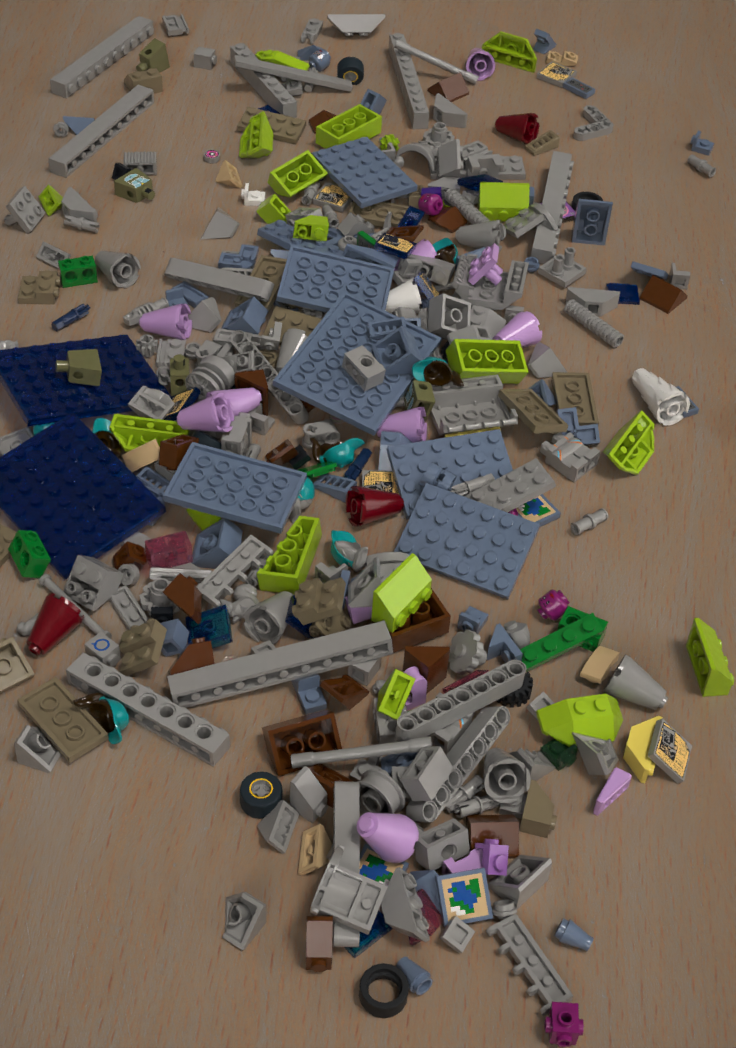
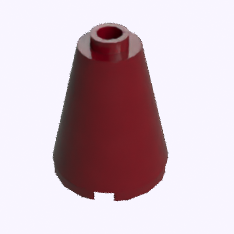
[495,113,540,144]
[346,486,404,527]
[26,593,84,656]

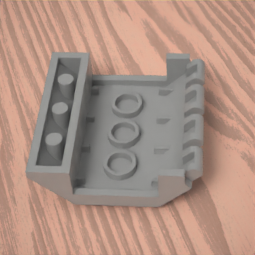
[452,253,529,310]
[430,374,518,436]

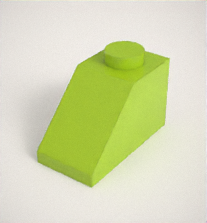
[256,193,291,224]

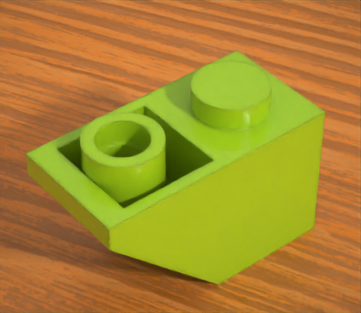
[293,215,329,241]

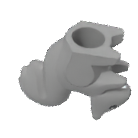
[220,584,260,623]

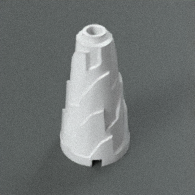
[632,368,690,426]

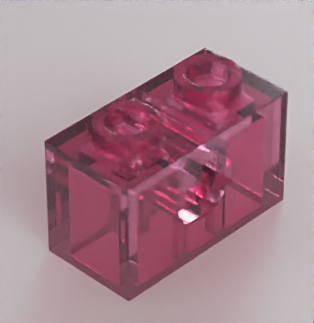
[145,531,193,568]

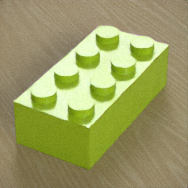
[316,104,382,149]
[446,339,529,384]

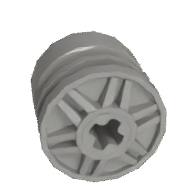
[185,355,235,402]

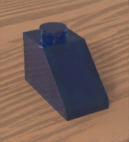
[398,206,425,227]

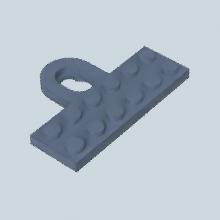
[257,220,345,256]

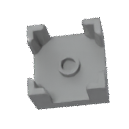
[465,154,504,192]

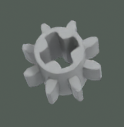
[136,334,158,357]

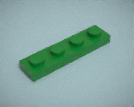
[520,613,604,672]

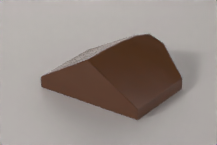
[309,110,337,134]
[428,206,467,233]
[266,439,299,466]
[319,675,370,710]

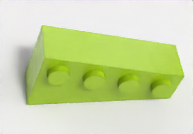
[257,516,322,595]

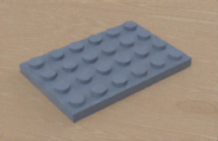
[312,137,418,208]
[276,244,394,313]
[387,429,513,520]
[163,442,307,534]
[394,483,540,599]

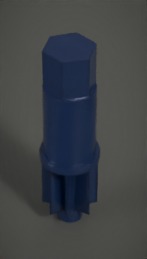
[51,304,90,332]
[344,448,372,481]

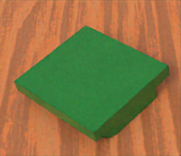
[298,462,337,478]

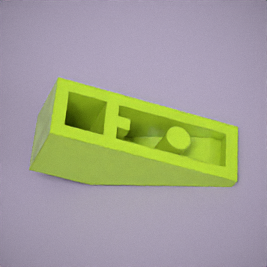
[260,50,310,71]

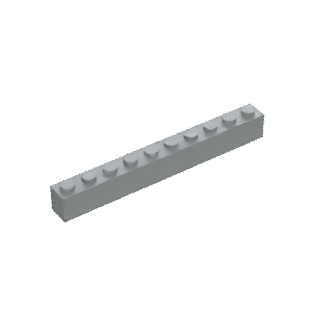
[50,16,154,98]
[389,33,429,129]
[49,85,154,178]
[531,151,574,264]
[167,621,393,708]

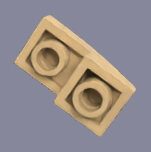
[546,51,578,66]
[122,439,160,473]
[580,646,620,683]

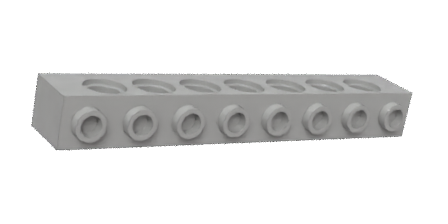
[66,652,230,767]

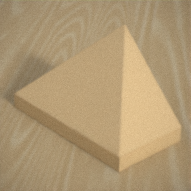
[215,160,243,189]
[298,824,332,876]

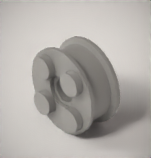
[357,769,406,815]

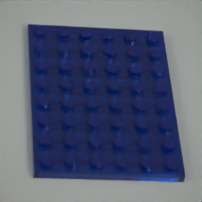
[0,335,172,427]
[0,412,167,580]

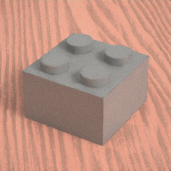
[428,293,471,340]

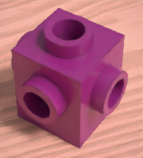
[544,1002,584,1047]

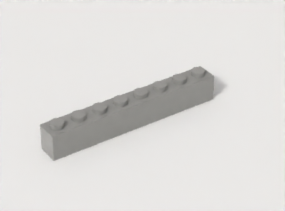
[230,43,297,118]

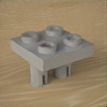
[4,186,46,233]
[538,247,587,288]

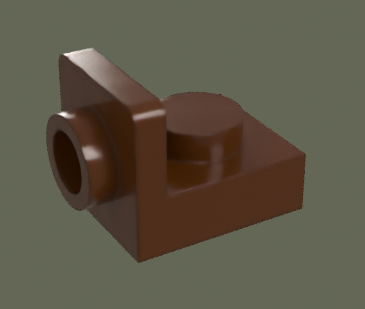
[113,541,147,570]

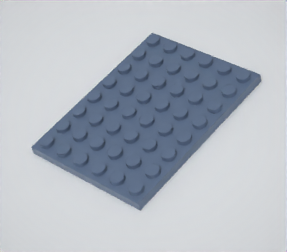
[272,291,442,436]

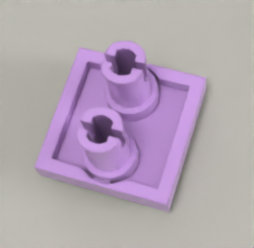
[468,243,503,286]

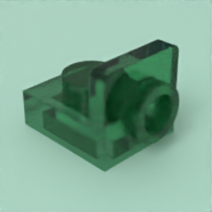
[540,739,578,771]

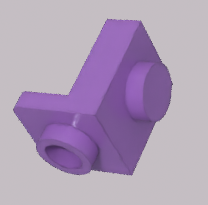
[475,839,509,876]

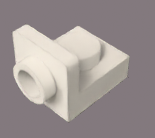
[241,183,265,206]

